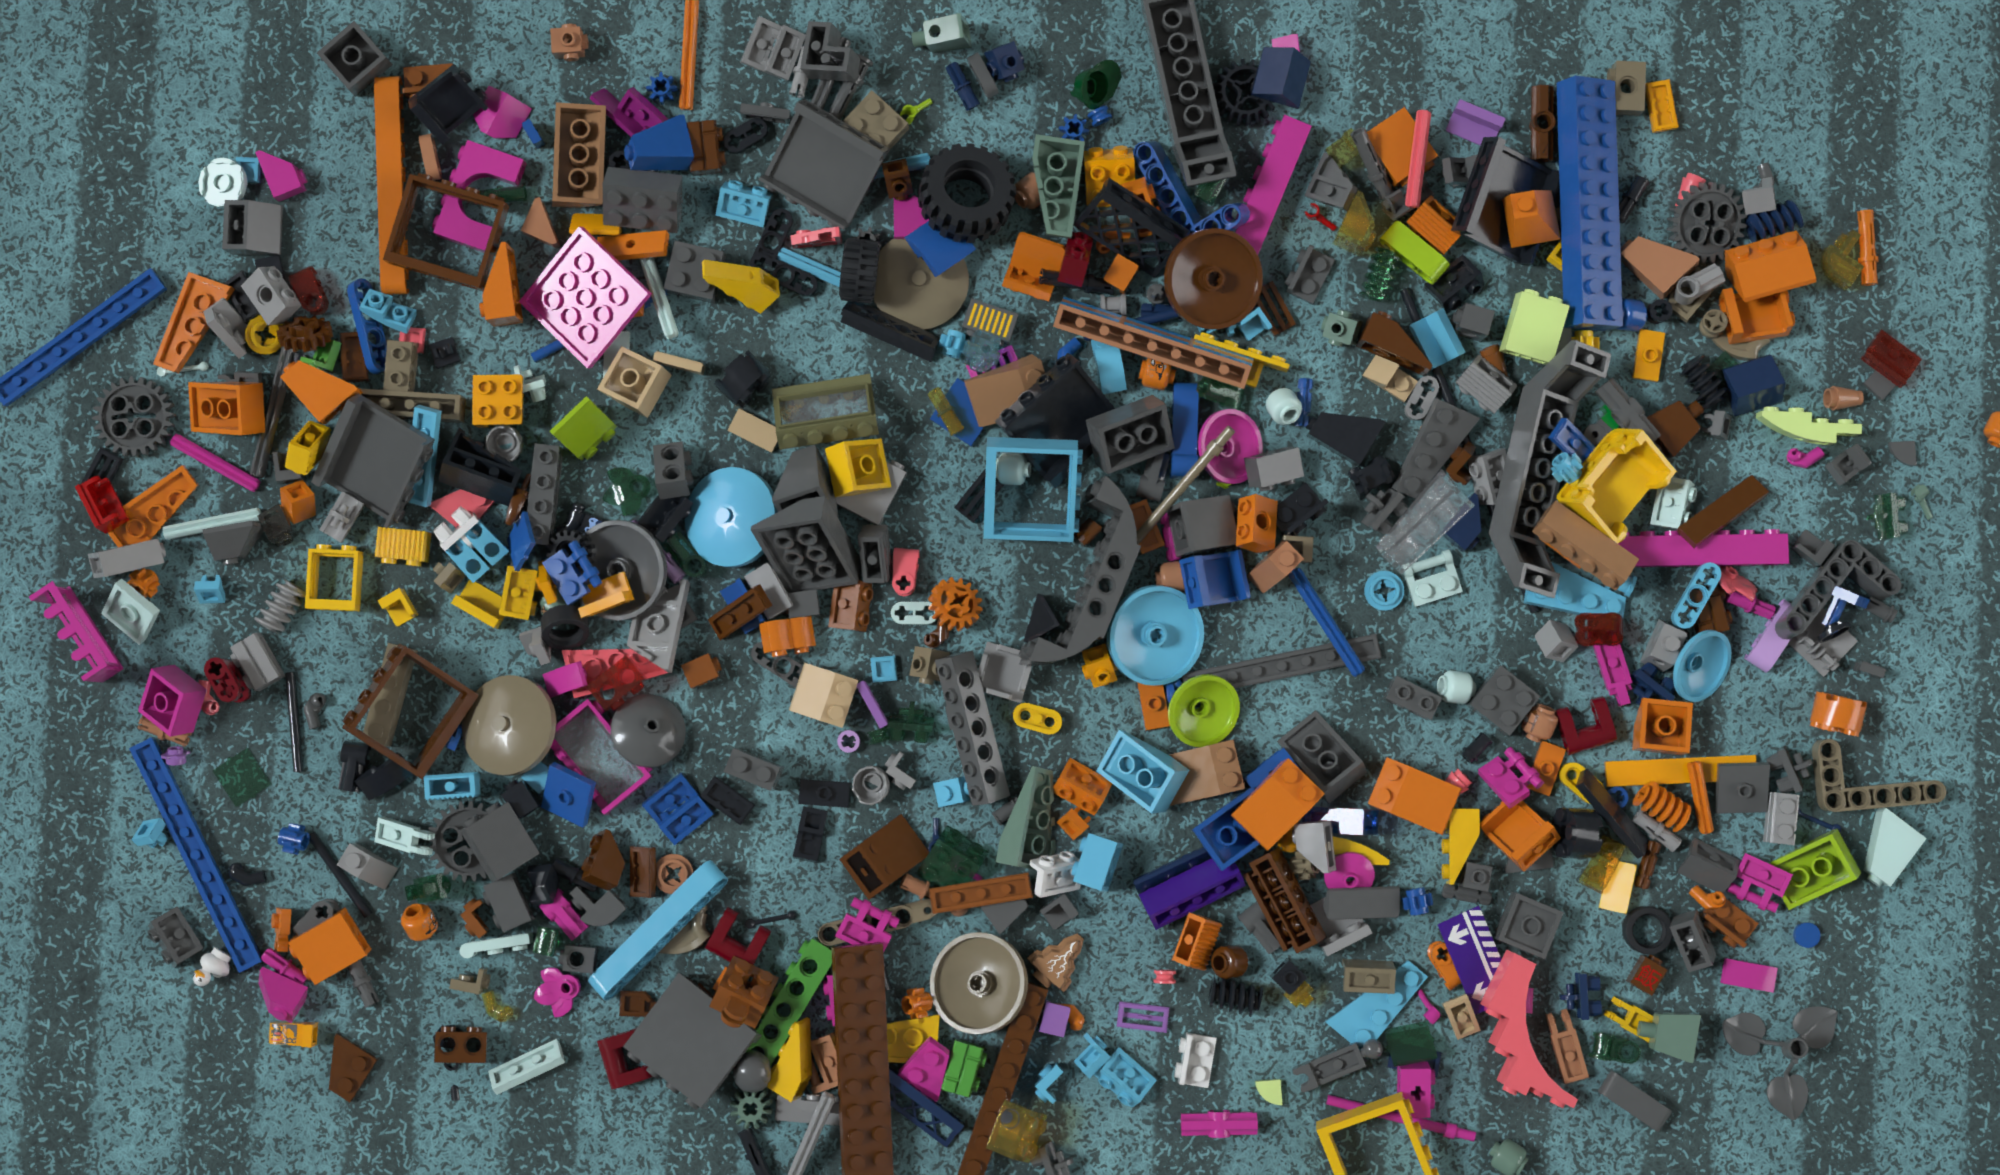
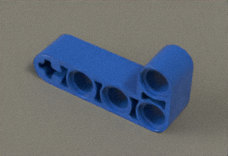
[1170,382,1199,480]

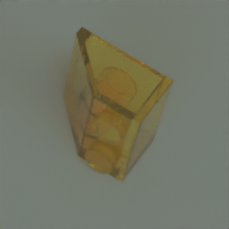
[1332,190,1376,256]

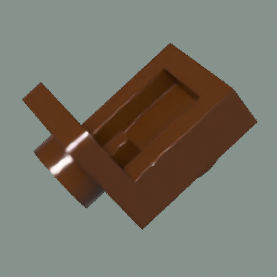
[1445,441,1476,485]

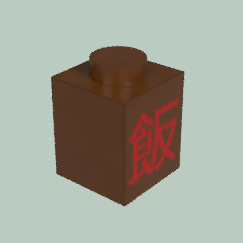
[1625,954,1667,996]

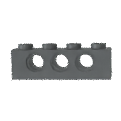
[527,443,564,547]

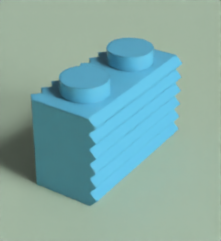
[424,772,481,801]

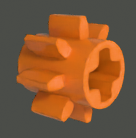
[127,568,160,598]
[901,988,933,1019]

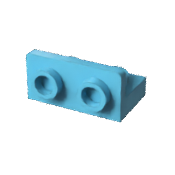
[715,180,773,227]
[1094,1047,1157,1108]

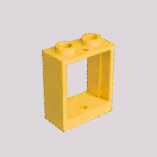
[305,544,364,612]

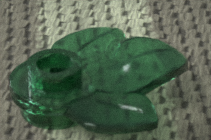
[602,467,651,516]

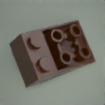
[839,814,930,900]

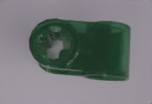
[1589,1031,1641,1064]

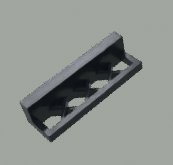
[840,301,940,362]

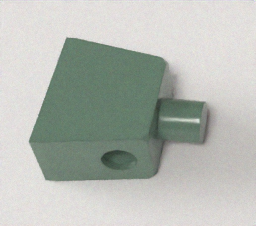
[912,13,972,53]
[1637,1012,1701,1063]

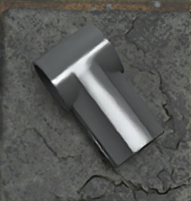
[1136,452,1170,502]
[1237,901,1281,954]

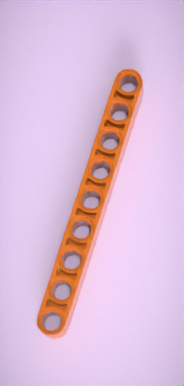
[374,76,409,295]

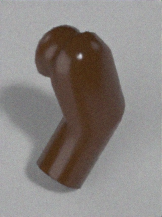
[923,618,949,648]

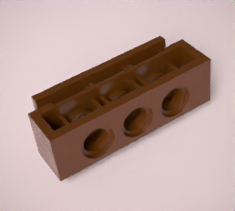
[1243,847,1327,954]

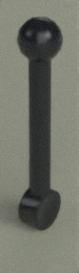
[745,910,797,929]

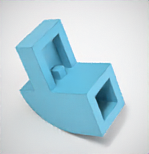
[1091,340,1127,394]

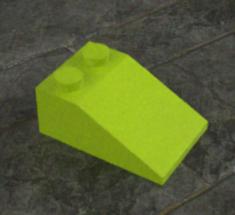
[550,396,617,461]
[1769,828,1861,910]

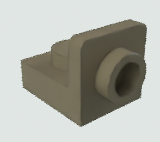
[449,967,491,994]

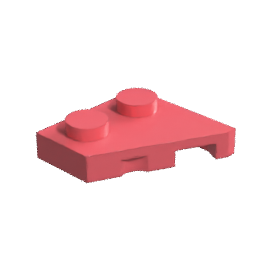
[791,227,842,249]
[430,489,495,527]

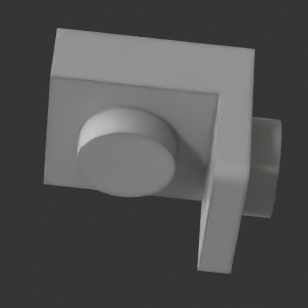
[519,627,551,665]

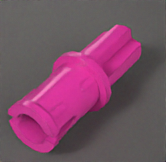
[1725,591,1776,619]
[261,948,307,985]

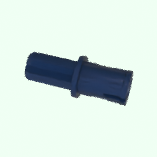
[946,62,980,111]

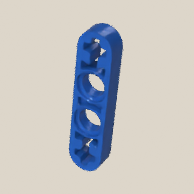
[347,278,387,375]

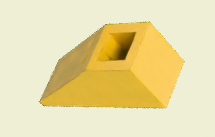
[702,260,780,314]
[1441,808,1480,885]
[767,1017,812,1102]

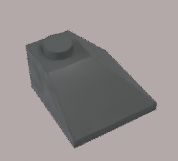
[202,521,265,566]

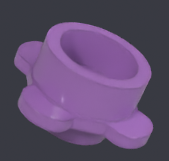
[161,746,190,766]

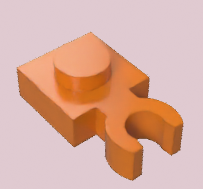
[271,907,292,952]

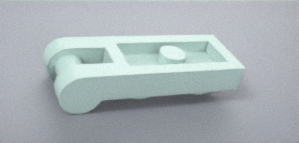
[460,932,533,958]

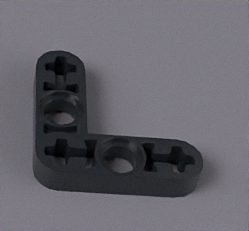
[750,208,818,297]

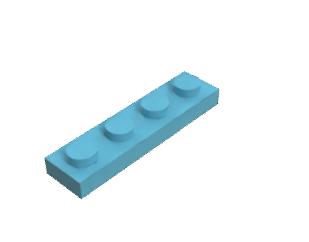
[409,405,442,507]

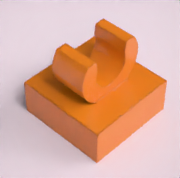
[1056,807,1091,840]

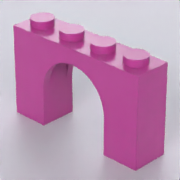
[432,140,527,253]

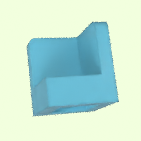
[1236,306,1273,341]

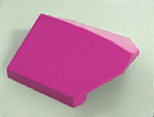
[473,86,532,139]

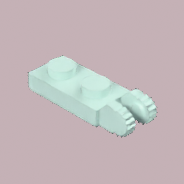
[374,817,435,855]

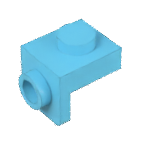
[933,776,971,808]
[1074,1032,1111,1079]
[1035,1063,1063,1104]

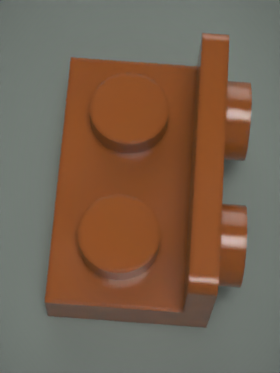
[402,63,453,98]
[828,580,873,632]
[1700,899,1759,949]

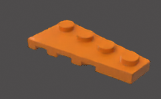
[153,272,235,374]

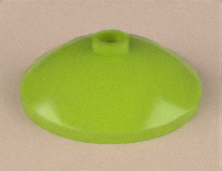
[1168,674,1240,747]

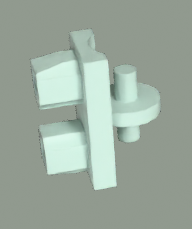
[511,365,546,405]

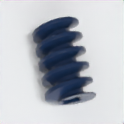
[1745,200,1803,243]

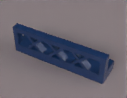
[889,1066,965,1148]

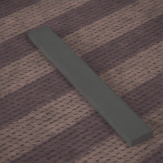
[1181,634,1382,688]

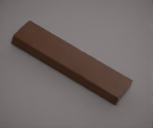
[1677,475,1769,548]

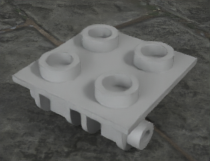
[1788,608,1858,677]

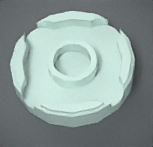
[198,158,248,208]

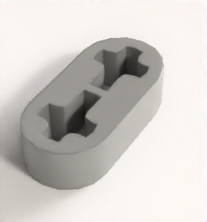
[1404,376,1439,421]

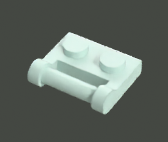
[1401,549,1463,607]

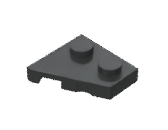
[1304,152,1358,211]

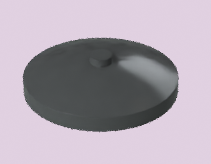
[579,520,667,620]

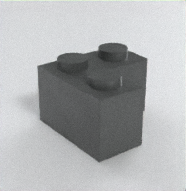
[800,21,860,82]

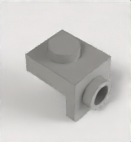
[885,751,917,790]

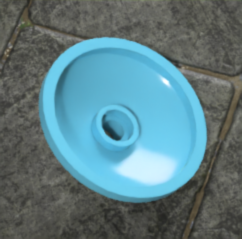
[1673,630,1732,702]

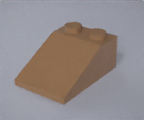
[964,354,1045,427]
[1169,740,1245,806]

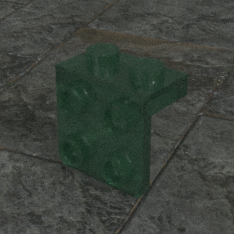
[917,825,989,887]

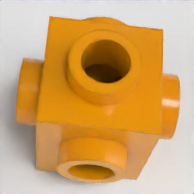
[1081,644,1119,688]

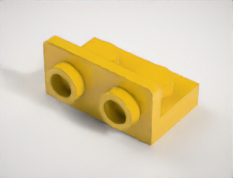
[499,566,539,620]

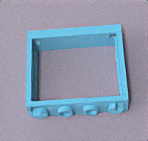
[983,437,1083,542]

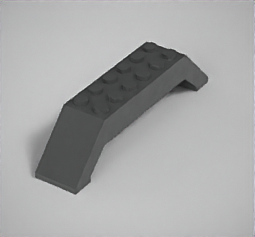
[1140,0,1237,187]
[1489,340,1611,598]

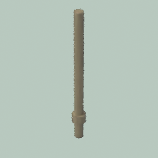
[1137,426,1235,544]

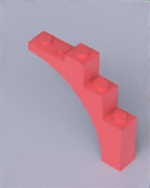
[1480,950,1578,1108]

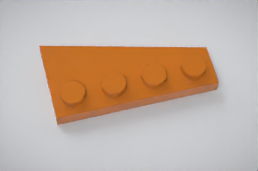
[108,465,199,547]

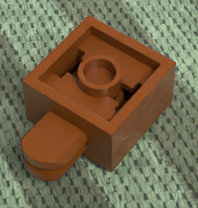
[709,956,779,1029]

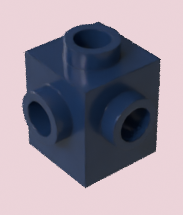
[984,41,1025,82]

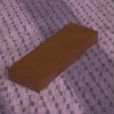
[708,584,773,641]

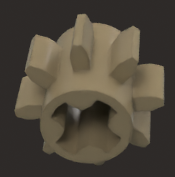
[1289,851,1320,880]

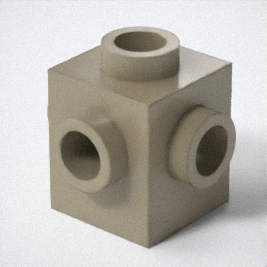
[909,646,950,685]

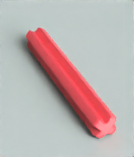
[1405,110,1431,208]

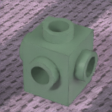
[1321,309,1363,347]

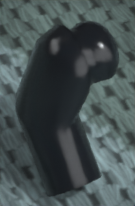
[229,862,267,887]

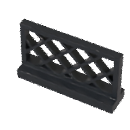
[1073,178,1190,278]

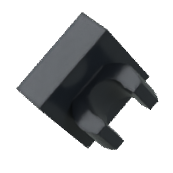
[429,337,461,369]

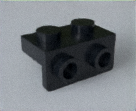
[638,494,693,543]

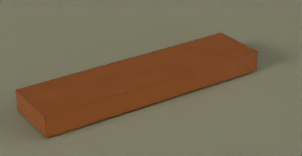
[929,872,1033,914]

